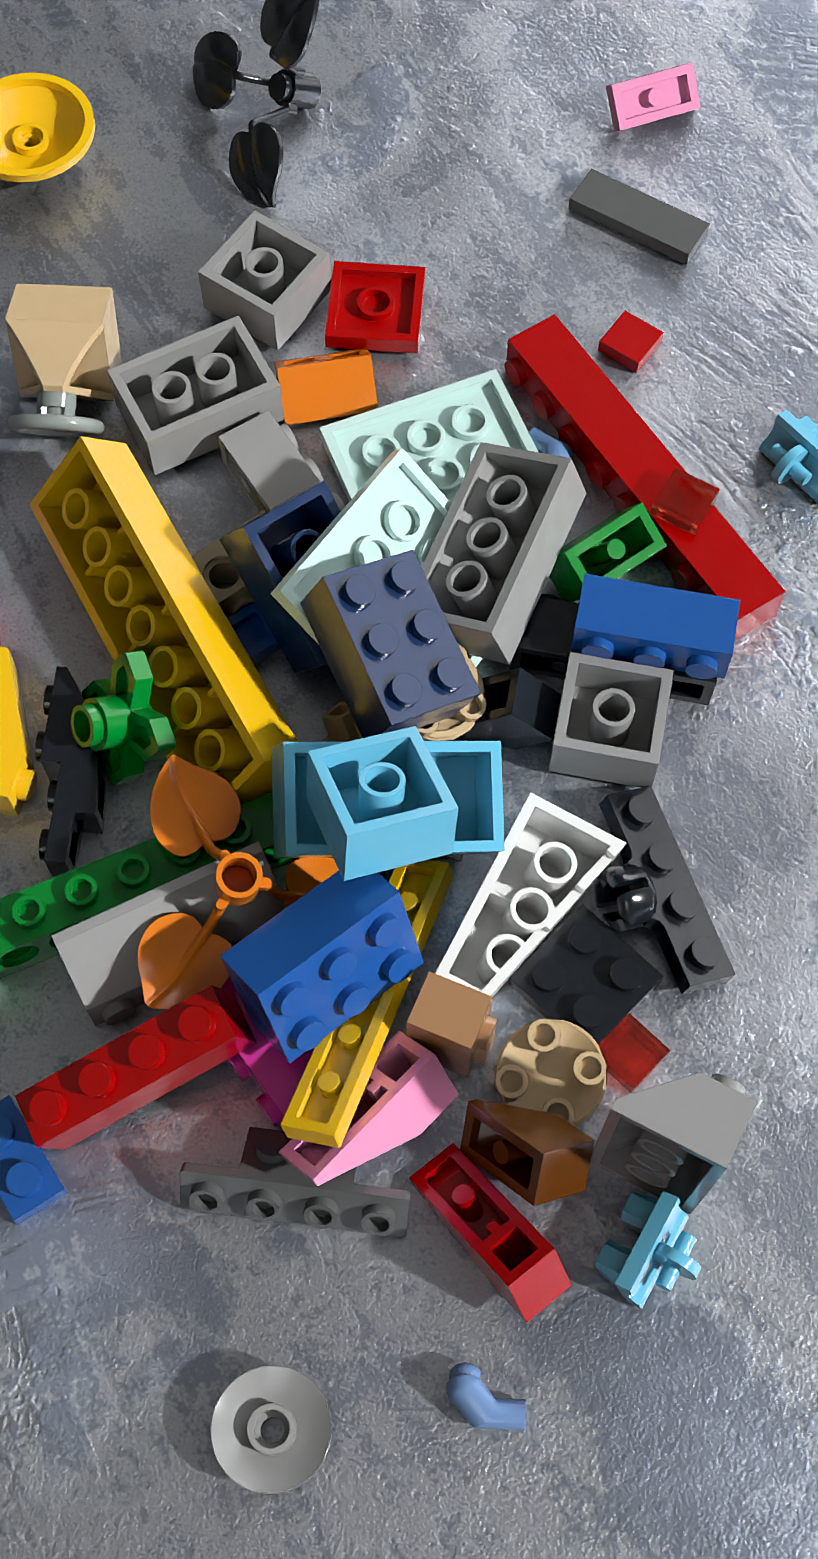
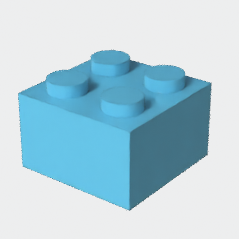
[306,726,459,881]

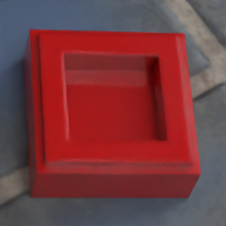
[598,310,664,373]

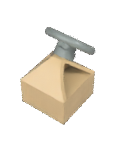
[5,283,122,437]

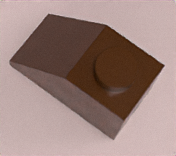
[460,1099,595,1206]

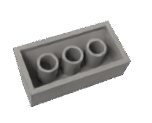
[422,442,586,665]
[51,841,285,1026]
[590,1072,758,1214]

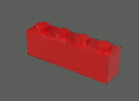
[15,985,257,1150]

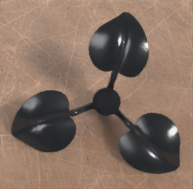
[193,0,321,208]

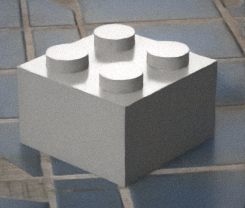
[198,210,332,351]
[549,652,674,788]

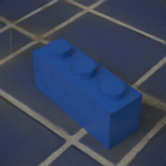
[571,574,740,679]

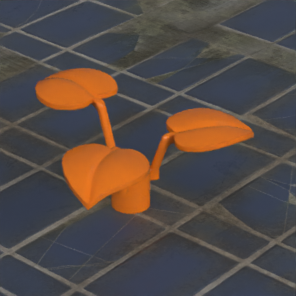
[137,755,339,1010]

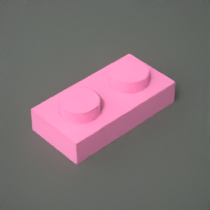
[606,63,701,131]

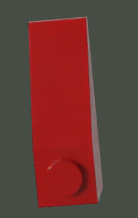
[409,1143,572,1323]

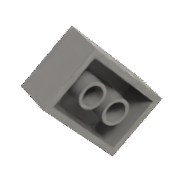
[107,315,284,475]

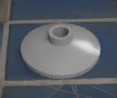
[211,1365,332,1494]

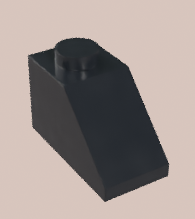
[454,667,561,750]

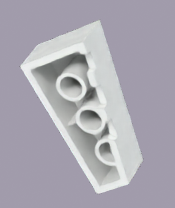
[435,792,626,997]

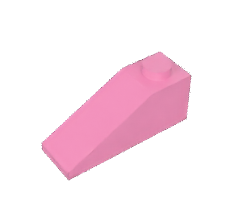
[279,1031,459,1186]

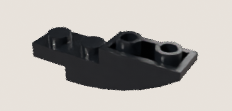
[35,666,106,877]

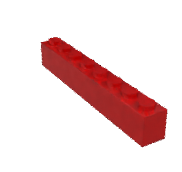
[504,314,786,641]

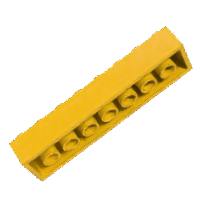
[29,436,298,804]

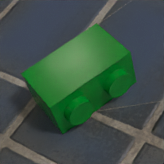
[549,502,667,602]

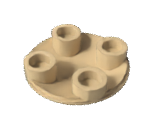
[495,1019,607,1126]

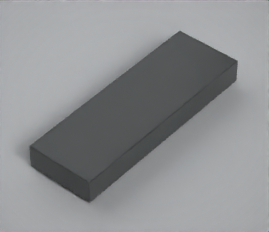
[568,168,710,265]

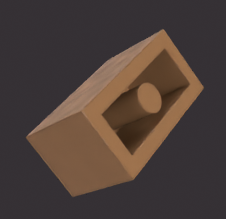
[407,971,498,1078]

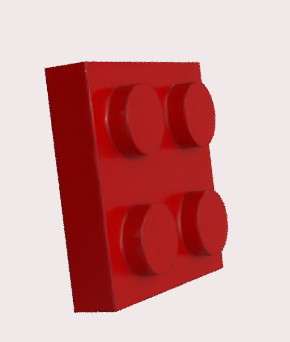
[325,261,426,354]

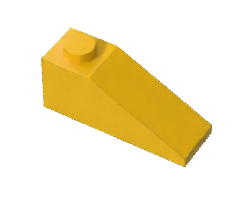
[0,646,37,817]

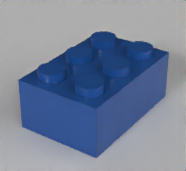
[220,870,424,1064]

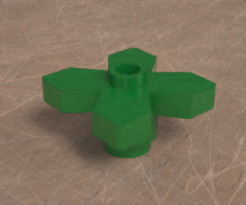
[71,650,176,786]

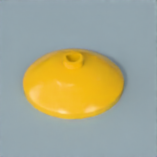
[0,72,95,182]

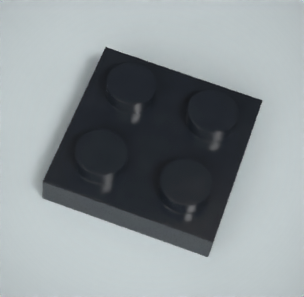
[509,904,664,1047]

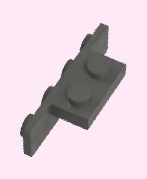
[180,1127,411,1238]

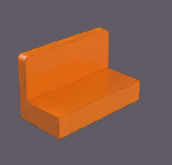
[274,348,378,425]

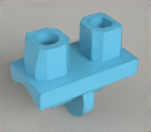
[759,410,818,503]
[595,1191,701,1309]

